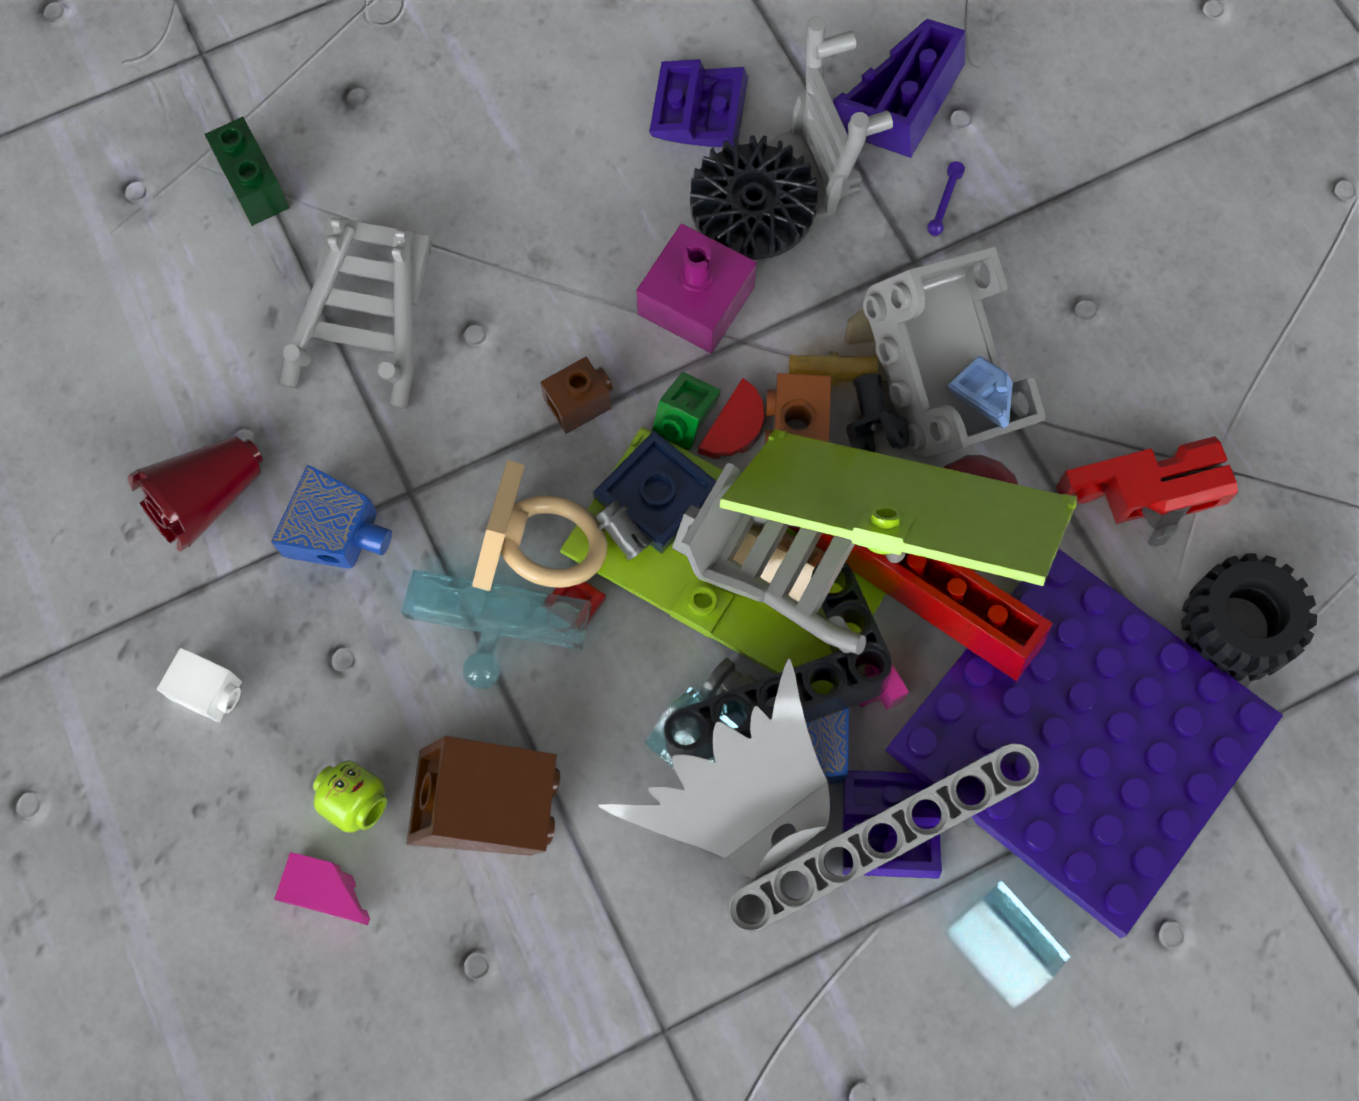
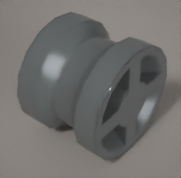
[699,658,757,718]

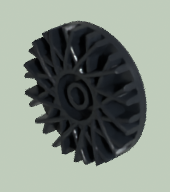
[690,135,819,260]

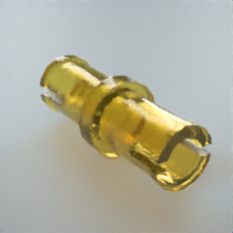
[789,351,878,386]

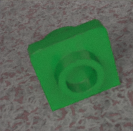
[652,371,721,450]

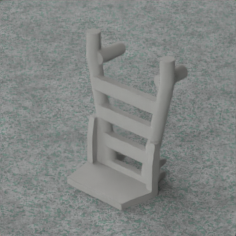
[767,16,893,219]
[279,217,432,409]
[681,463,905,655]

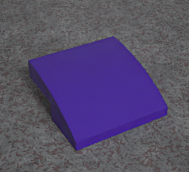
[649,59,748,147]
[842,770,942,879]

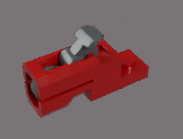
[1056,436,1238,546]

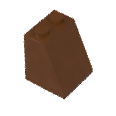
[406,736,560,856]

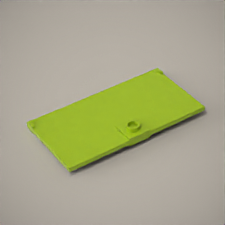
[560,426,886,695]
[720,429,1077,586]

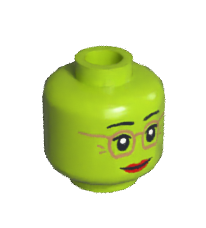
[313,760,387,833]

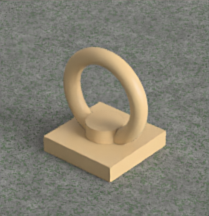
[472,460,607,591]

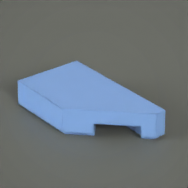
[948,355,1013,429]

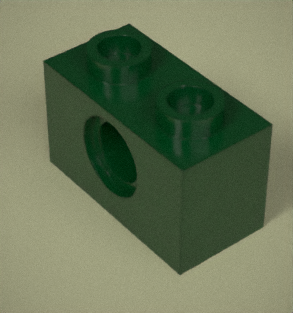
[204,117,290,226]

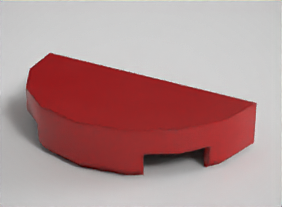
[698,378,765,459]

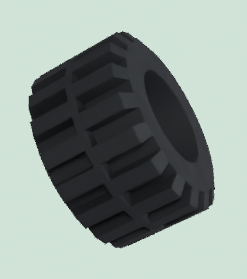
[1181,553,1317,681]

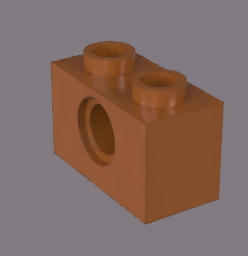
[764,373,831,445]

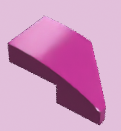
[274,852,370,925]

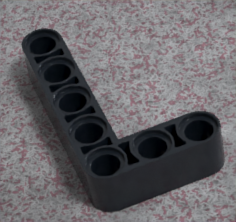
[664,563,892,759]

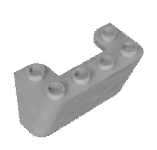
[863,246,1047,457]

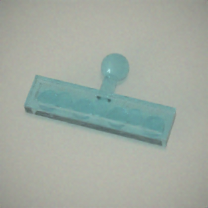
[401,570,592,689]

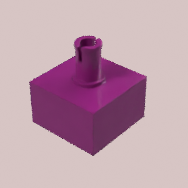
[636,223,757,354]

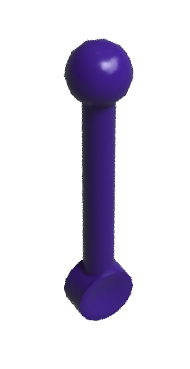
[927,161,965,236]

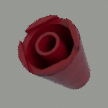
[127,436,263,551]

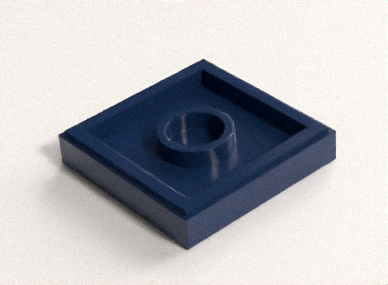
[593,431,716,554]

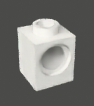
[156,648,242,723]

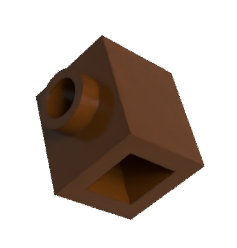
[540,356,613,434]

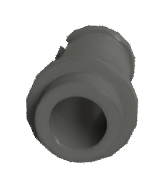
[595,500,652,561]

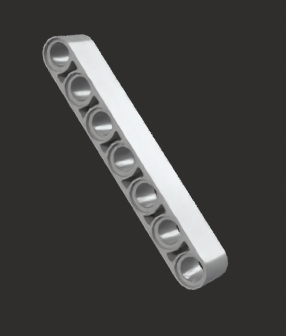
[728,743,1039,933]

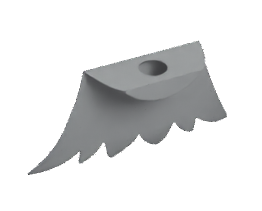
[598,658,830,880]

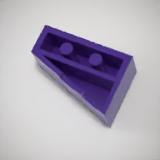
[833,18,966,158]

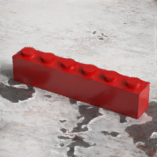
[788,526,1053,681]

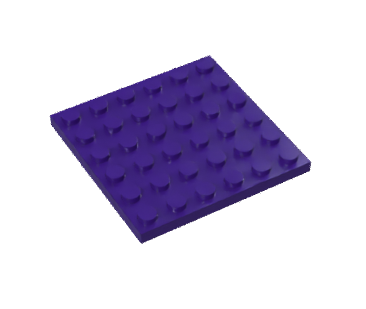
[885,548,1283,939]

